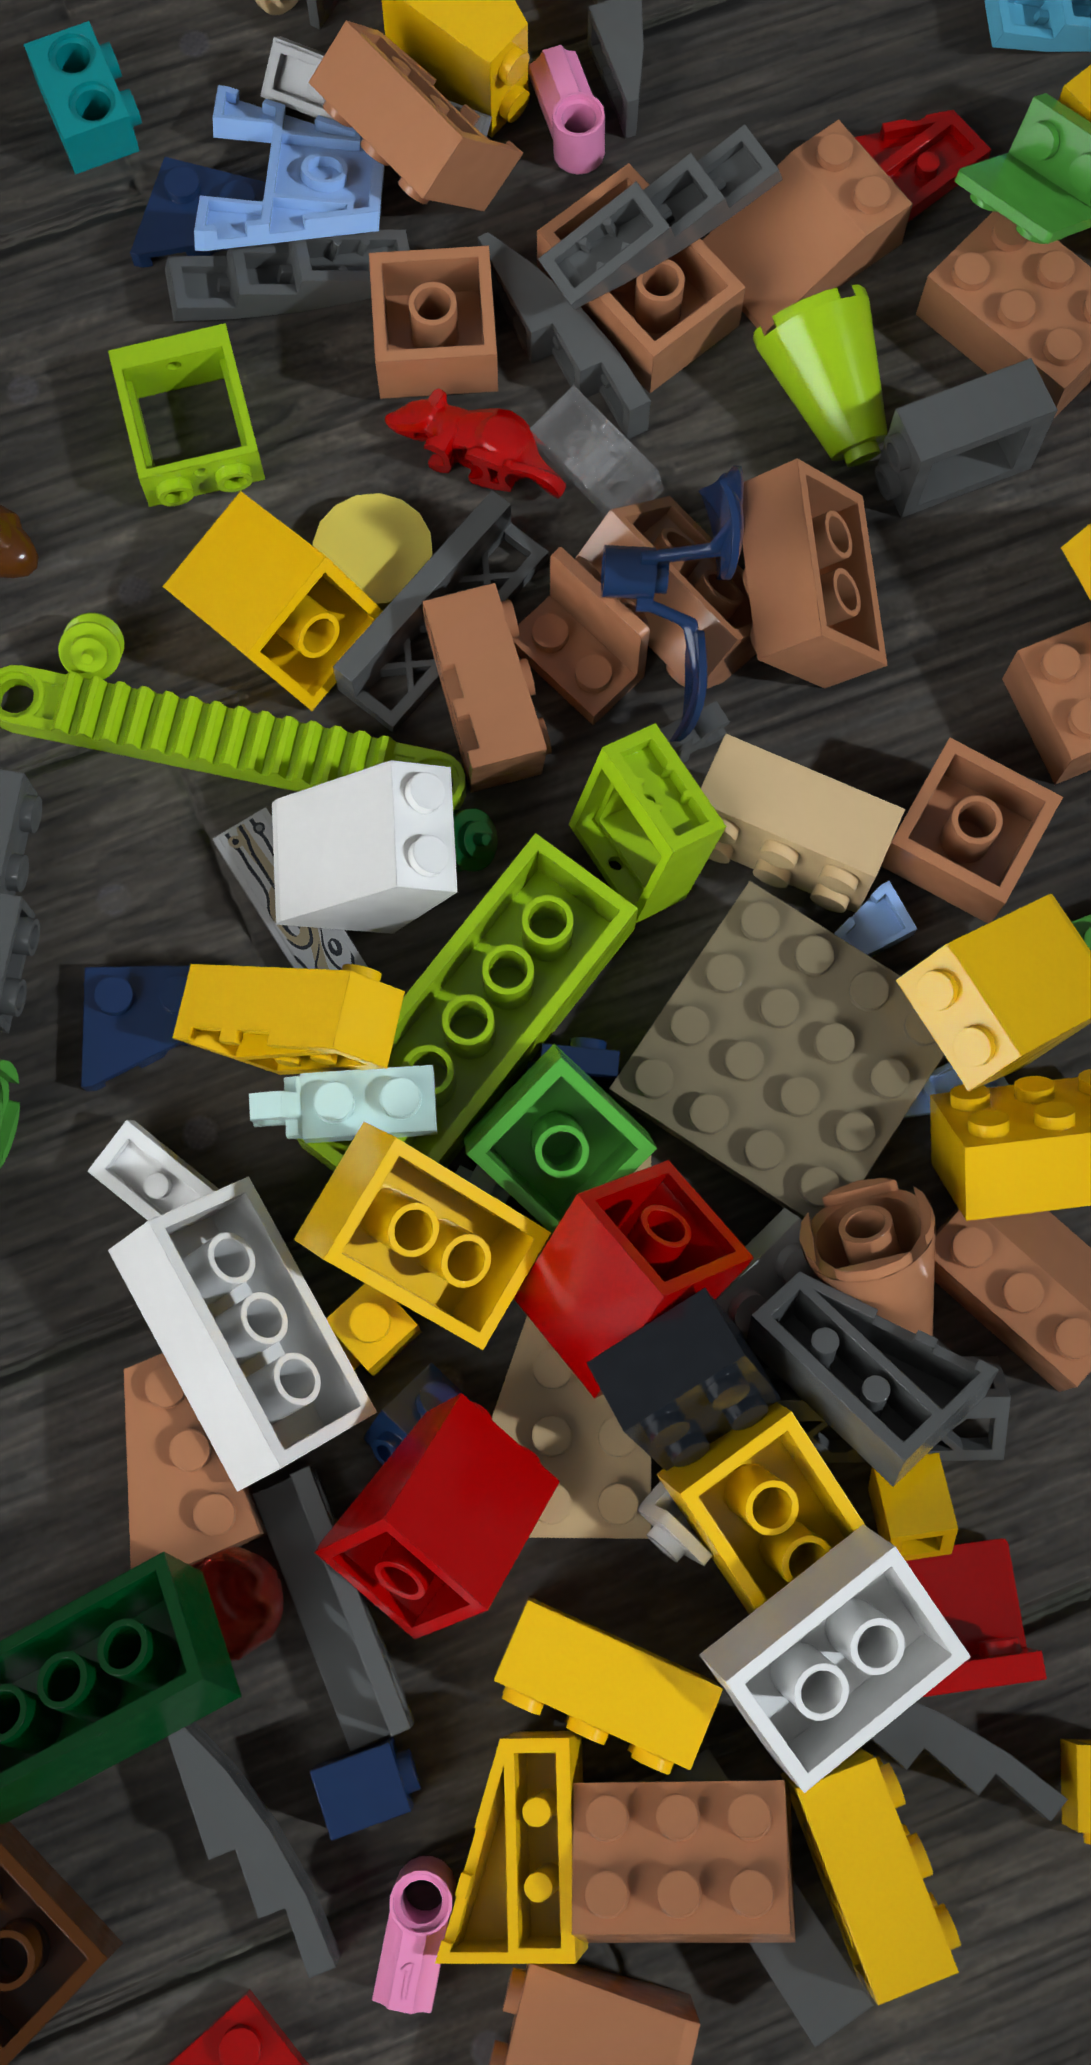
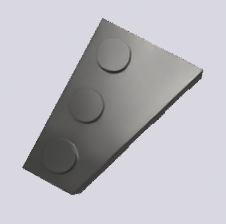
[746,1271,999,1487]

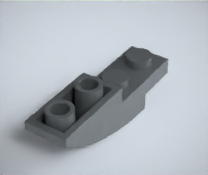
[0,769,42,1034]

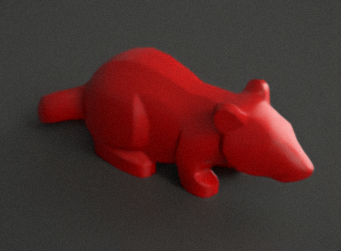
[384,388,566,499]

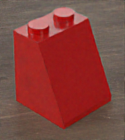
[513,1160,754,1399]
[314,1393,560,1639]

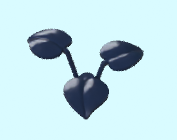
[601,465,744,742]

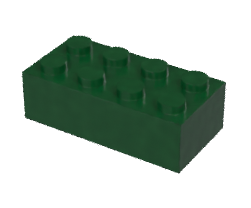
[0,1552,242,1825]

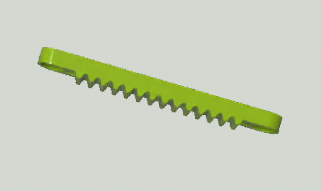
[0,665,466,810]

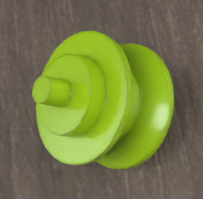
[58,613,124,679]

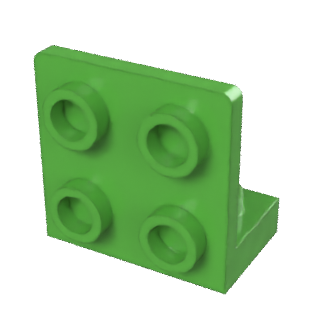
[955,93,1091,244]

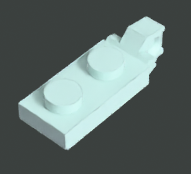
[249,1065,438,1143]

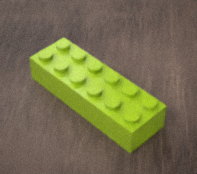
[297,833,638,1172]

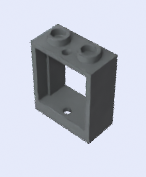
[875,358,1058,518]

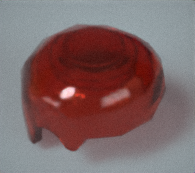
[197,1547,284,1661]

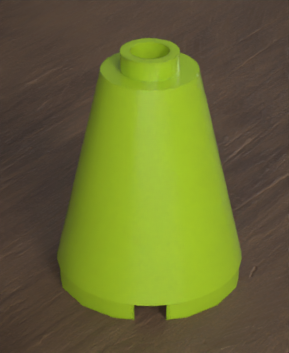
[753,285,888,467]

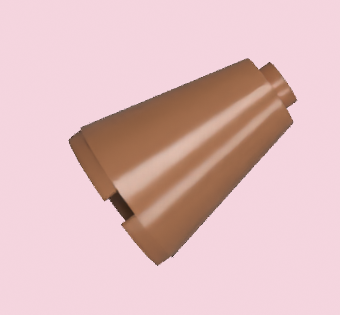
[799,1178,936,1336]

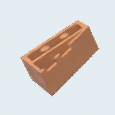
[308,20,523,211]
[422,583,552,793]
[124,1353,267,1569]

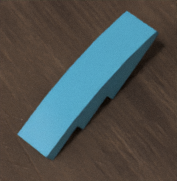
[984,0,1091,52]

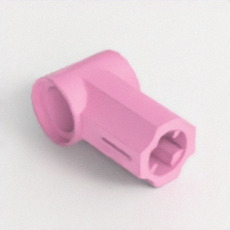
[529,45,605,175]
[372,1856,456,2014]

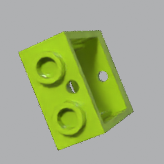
[108,323,265,507]
[569,723,727,923]

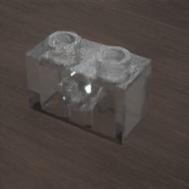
[530,385,664,516]

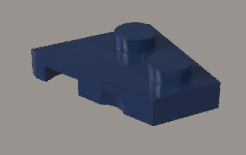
[130,157,266,268]
[81,966,190,1091]

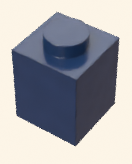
[310,1737,422,1841]

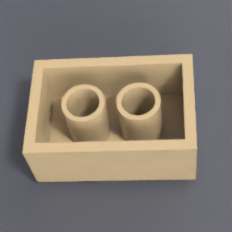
[701,734,905,913]

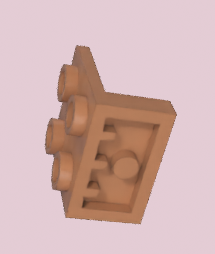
[513,547,650,725]

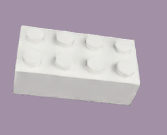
[108,1176,377,1492]

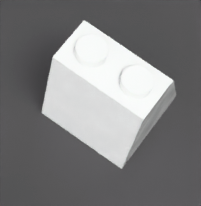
[272,760,457,934]

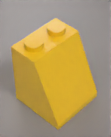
[382,0,530,137]
[162,491,383,711]
[896,894,1091,1091]

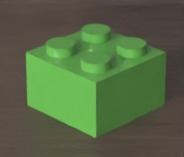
[463,1043,657,1234]

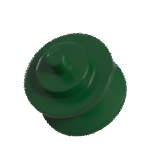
[453,809,498,872]

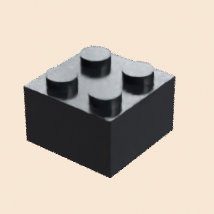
[587,1288,782,1471]

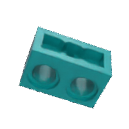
[23,21,142,175]

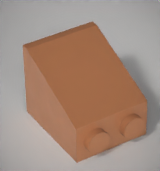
[488,1963,700,2065]

